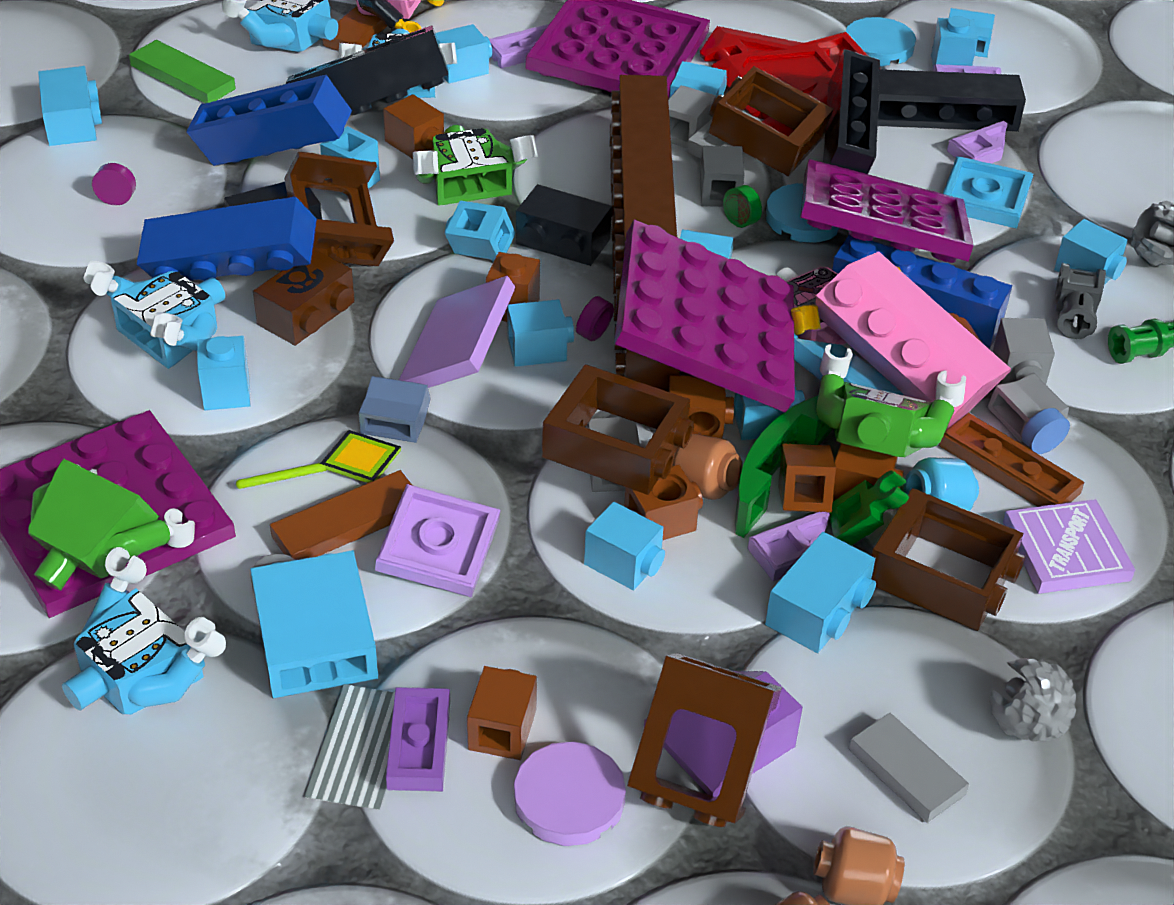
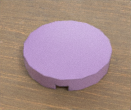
[514,742,626,846]

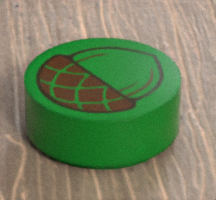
[723,185,762,228]

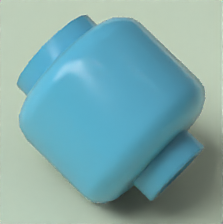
[903,457,979,511]

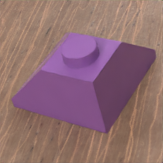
[644,671,803,797]

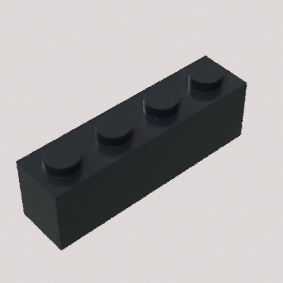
[286,25,449,116]
[823,49,880,174]
[878,69,1026,132]

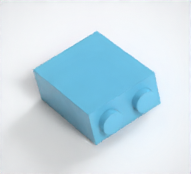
[250,550,378,698]

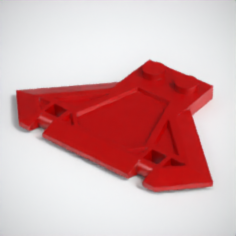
[700,26,868,137]

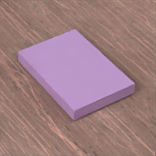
[399,276,515,388]

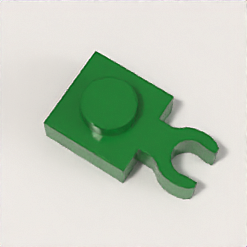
[830,470,909,546]

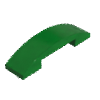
[735,395,833,538]

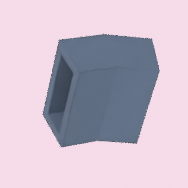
[359,376,431,443]

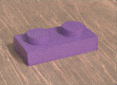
[386,687,450,791]

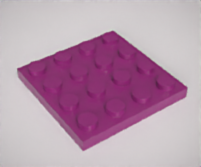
[525,0,710,99]
[800,159,974,263]
[614,219,795,413]
[0,410,236,618]

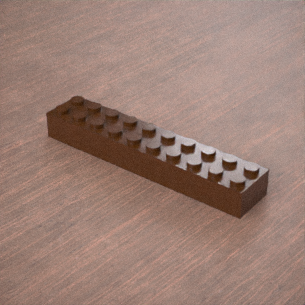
[609,75,680,392]

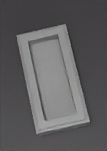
[849,712,969,823]

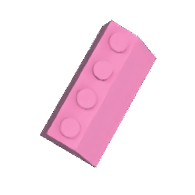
[816,252,1011,430]

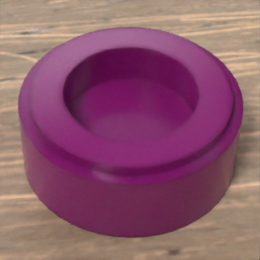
[92,163,136,205]
[576,296,614,342]

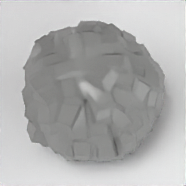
[1131,201,1174,265]
[989,658,1076,741]

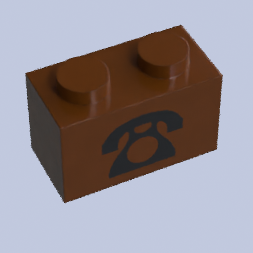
[253,249,355,346]

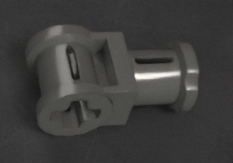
[1055,263,1106,339]

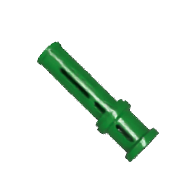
[1108,318,1174,364]

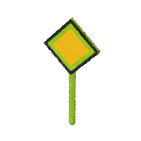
[236,430,401,489]

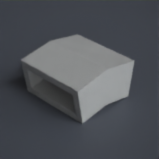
[987,373,1069,443]

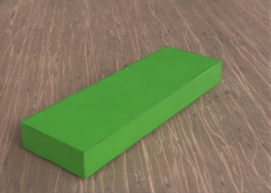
[129,39,236,103]

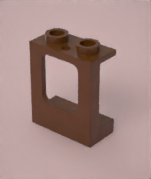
[284,151,394,267]
[627,653,782,827]

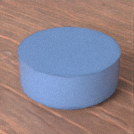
[1022,408,1070,454]

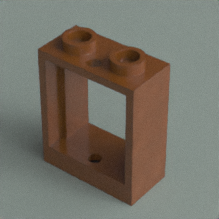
[708,66,834,177]
[542,364,694,495]
[871,488,1026,631]

